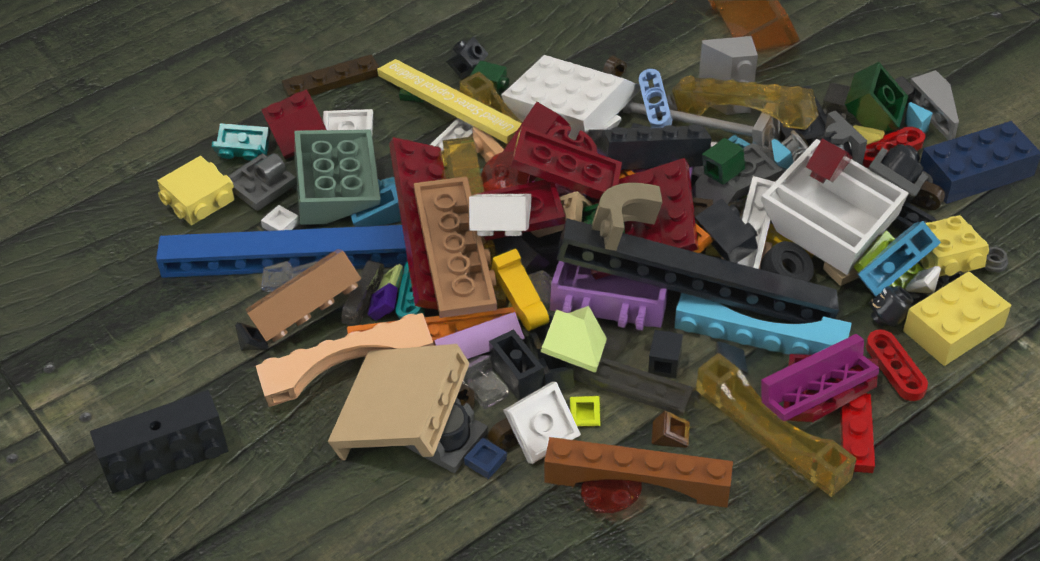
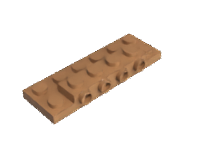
[414,177,497,318]

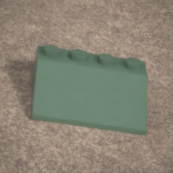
[294,129,380,225]

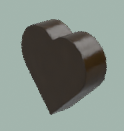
[603,56,627,77]

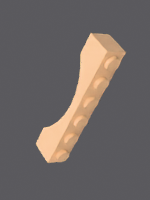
[256,313,434,407]

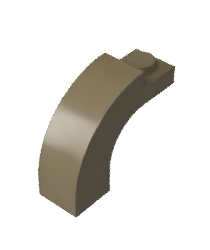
[592,183,662,251]

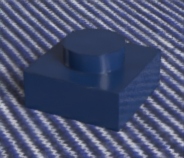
[464,438,507,479]

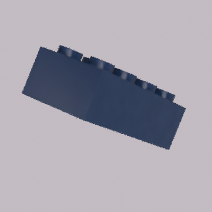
[920,121,1040,204]

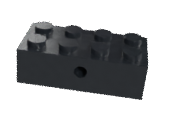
[90,389,229,494]

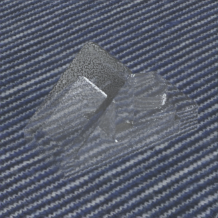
[462,356,509,410]

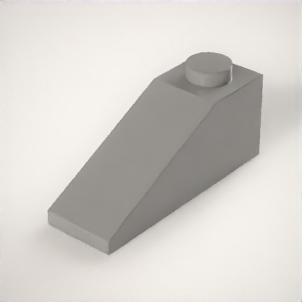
[910,70,959,140]

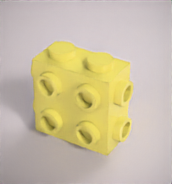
[157,156,234,226]
[920,215,989,276]

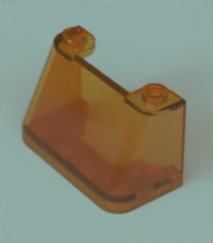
[708,0,801,51]

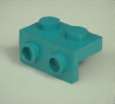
[211,123,271,161]

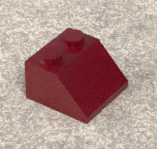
[261,89,327,160]

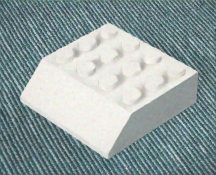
[502,55,641,140]
[761,139,908,275]

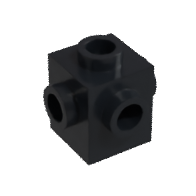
[446,37,488,79]

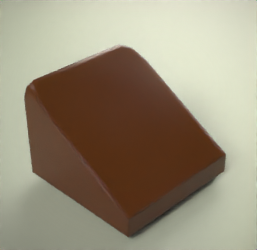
[652,411,690,448]

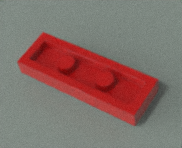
[840,393,875,473]

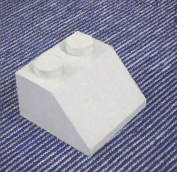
[469,194,531,236]

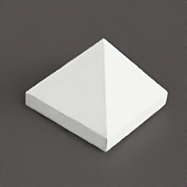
[905,266,941,293]

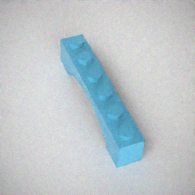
[674,293,852,355]

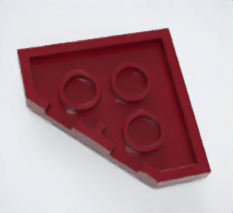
[783,354,878,422]

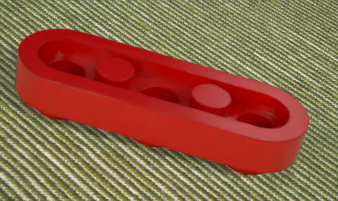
[862,127,925,168]
[866,330,928,401]

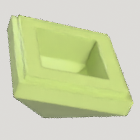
[378,264,403,292]

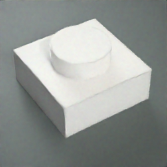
[261,205,300,231]

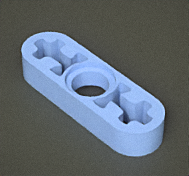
[639,69,672,127]

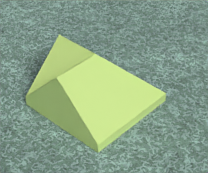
[541,306,607,373]

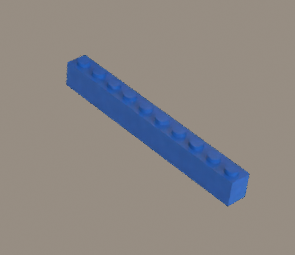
[156,225,408,278]

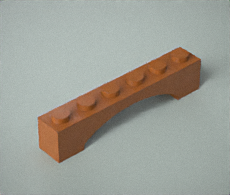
[544,437,733,508]

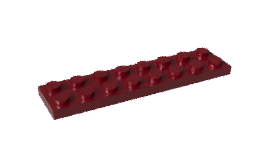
[389,137,446,310]

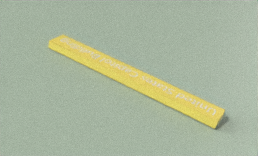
[377,59,522,144]

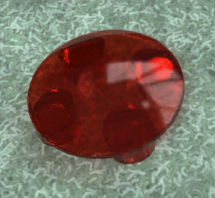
[581,479,642,514]

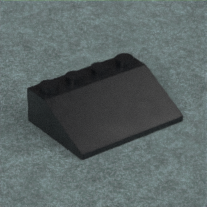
[588,124,712,170]

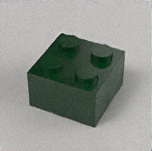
[844,62,908,134]

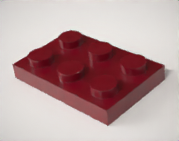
[474,180,566,241]

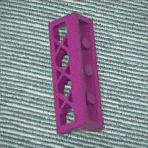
[761,334,879,422]

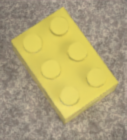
[903,271,1011,366]

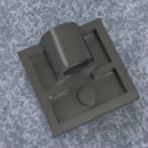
[228,153,297,211]

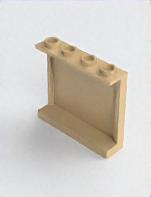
[328,344,470,461]

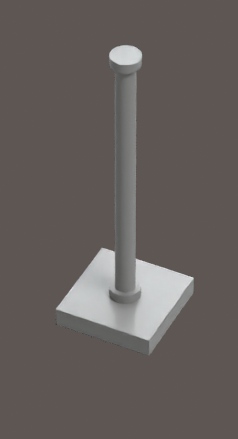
[623,98,780,151]

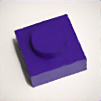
[368,283,398,321]

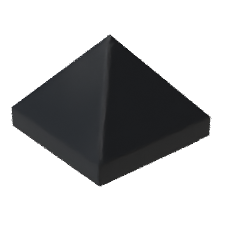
[235,322,269,350]

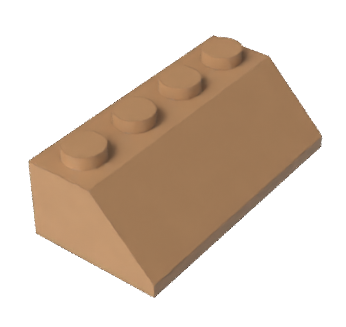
[246,249,361,342]

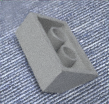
[697,36,758,115]

